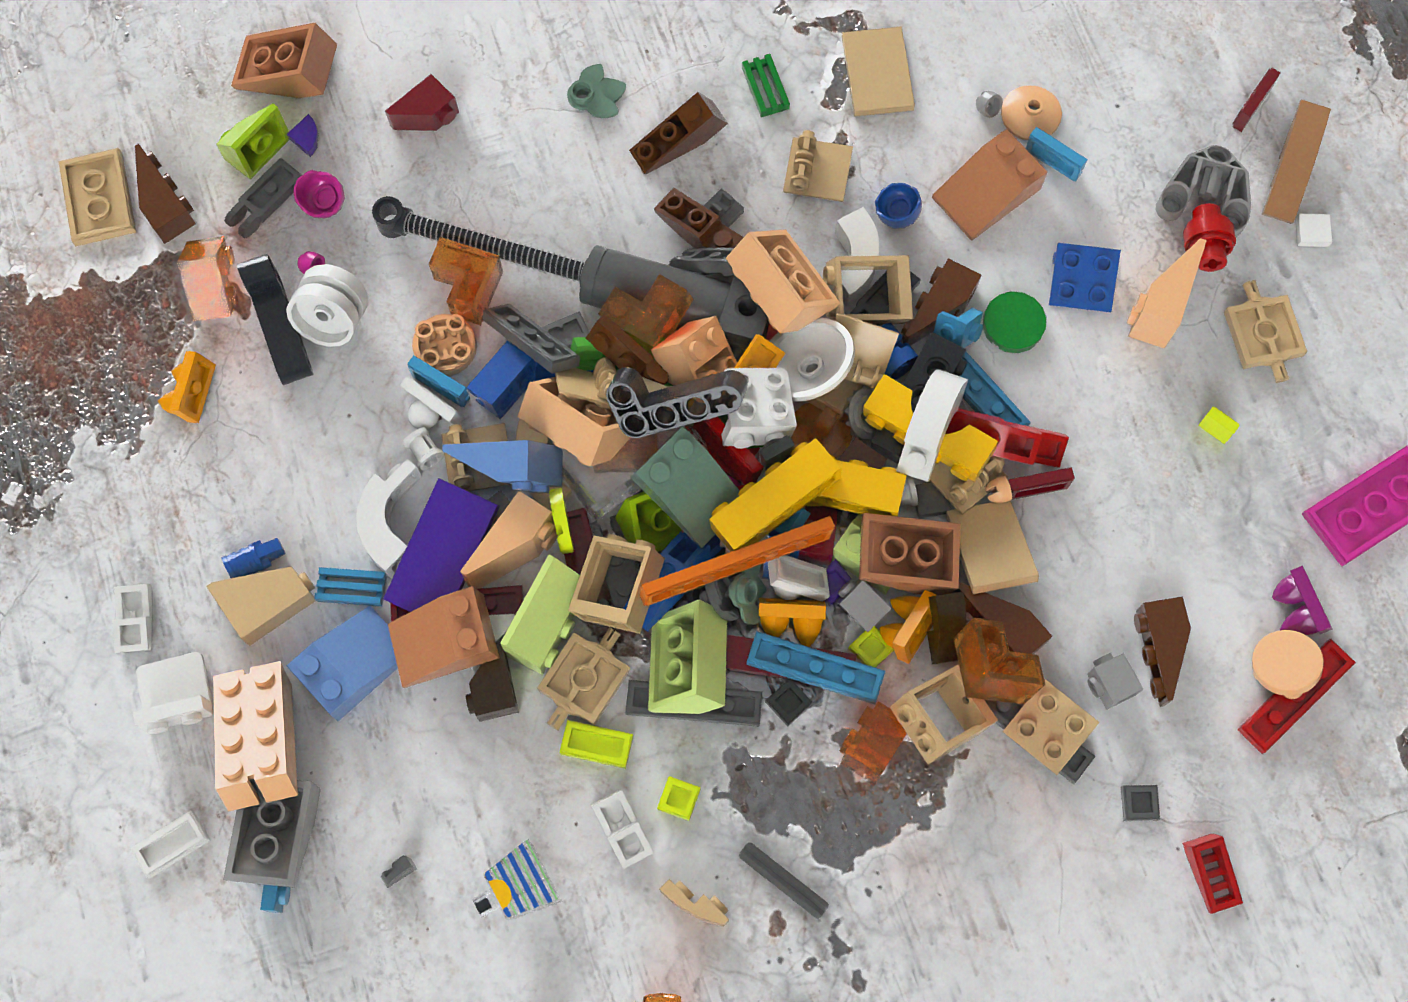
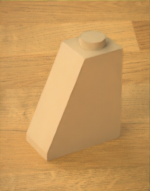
[206,566,316,646]

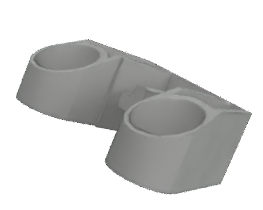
[1155,145,1251,237]

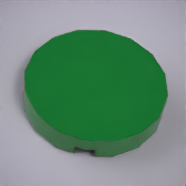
[983,291,1047,353]

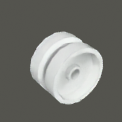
[286,264,369,347]

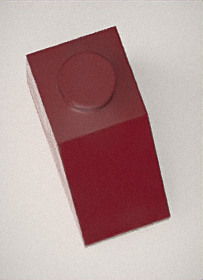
[385,74,459,131]
[798,505,838,566]

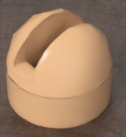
[985,476,1012,503]

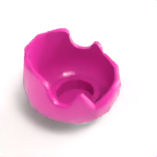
[293,170,345,218]

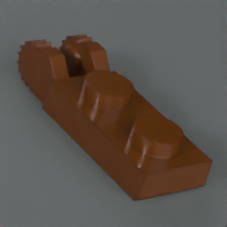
[585,315,669,385]

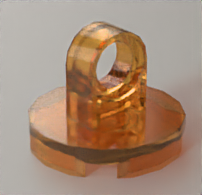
[791,403,852,460]

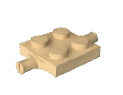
[1224,280,1307,383]
[537,627,631,731]

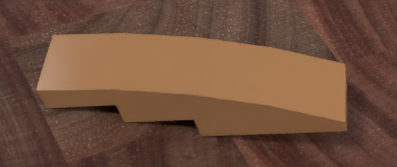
[1262,99,1331,224]

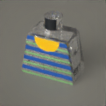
[473,839,562,920]

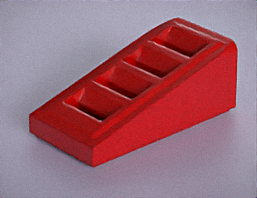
[1182,833,1243,914]

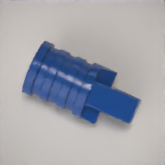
[221,538,285,579]

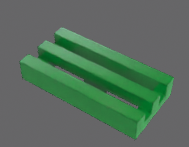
[742,54,790,118]

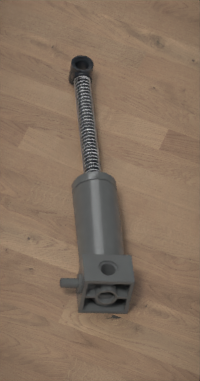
[372,196,769,362]

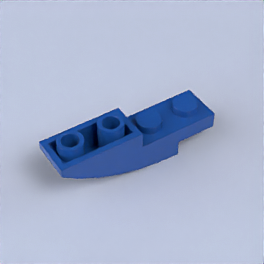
[623,531,723,632]

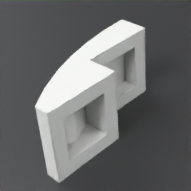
[112,584,152,653]
[591,789,654,869]

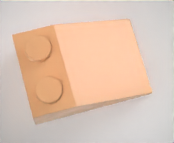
[1127,238,1207,348]
[460,491,558,589]

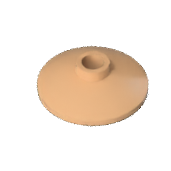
[1001,86,1062,140]

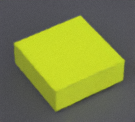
[1198,407,1240,444]
[848,626,895,668]
[657,776,701,821]

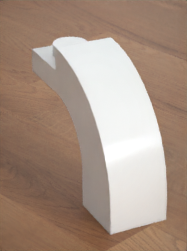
[835,206,879,307]
[896,369,968,482]
[356,458,422,579]

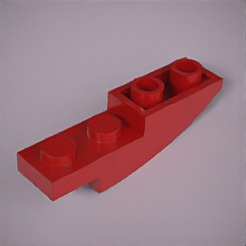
[945,409,1069,468]

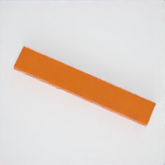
[640,516,835,606]

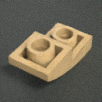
[659,879,729,927]

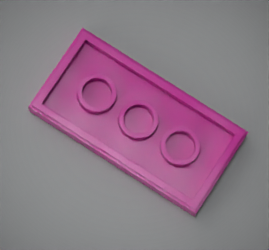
[1302,445,1408,567]

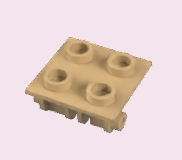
[783,130,853,202]
[834,313,899,389]
[555,357,621,409]
[441,423,510,492]
[929,456,1008,515]
[1003,679,1100,775]

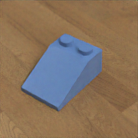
[442,440,563,493]
[286,606,398,721]

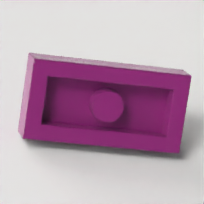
[1272,565,1333,635]

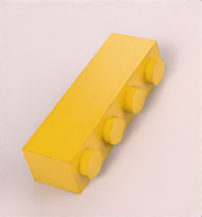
[709,438,841,552]
[795,447,907,517]

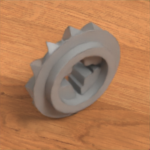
[844,388,877,440]

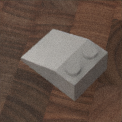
[223,779,321,888]

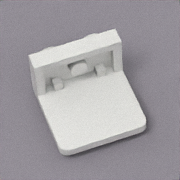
[721,368,797,449]
[133,652,214,734]

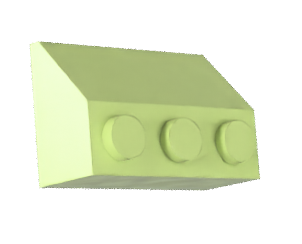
[500,555,580,675]
[648,600,727,714]

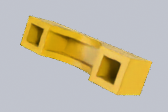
[863,374,998,482]

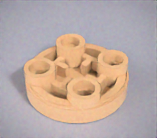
[412,314,477,376]
[1252,630,1323,699]

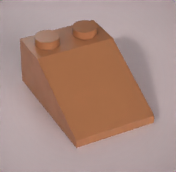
[231,23,337,98]
[932,129,1048,241]
[859,513,960,595]
[388,586,500,688]

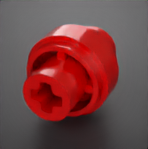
[1183,203,1236,272]

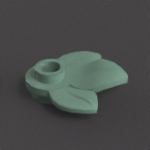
[567,64,626,118]
[729,564,767,625]

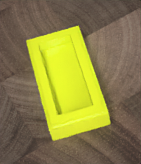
[559,720,633,769]

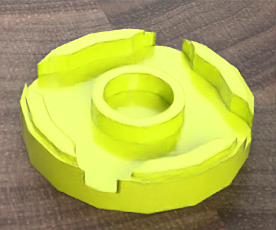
[549,487,574,554]

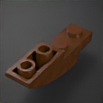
[654,188,744,248]

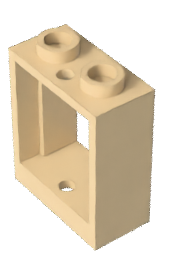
[823,255,913,325]
[568,534,665,634]
[890,664,998,765]

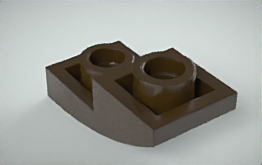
[927,592,967,665]

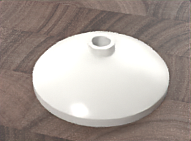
[770,318,855,401]

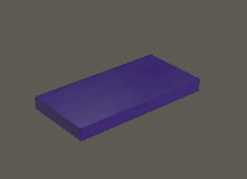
[383,478,500,612]

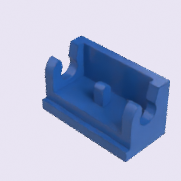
[466,341,536,419]

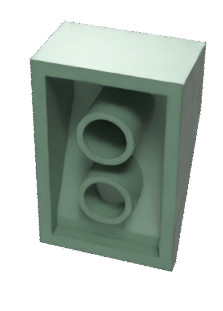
[630,426,739,548]

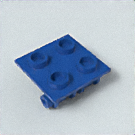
[1049,243,1121,312]

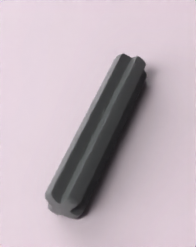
[739,842,829,919]

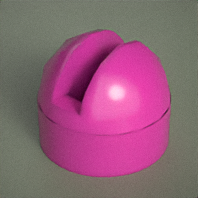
[297,251,325,274]

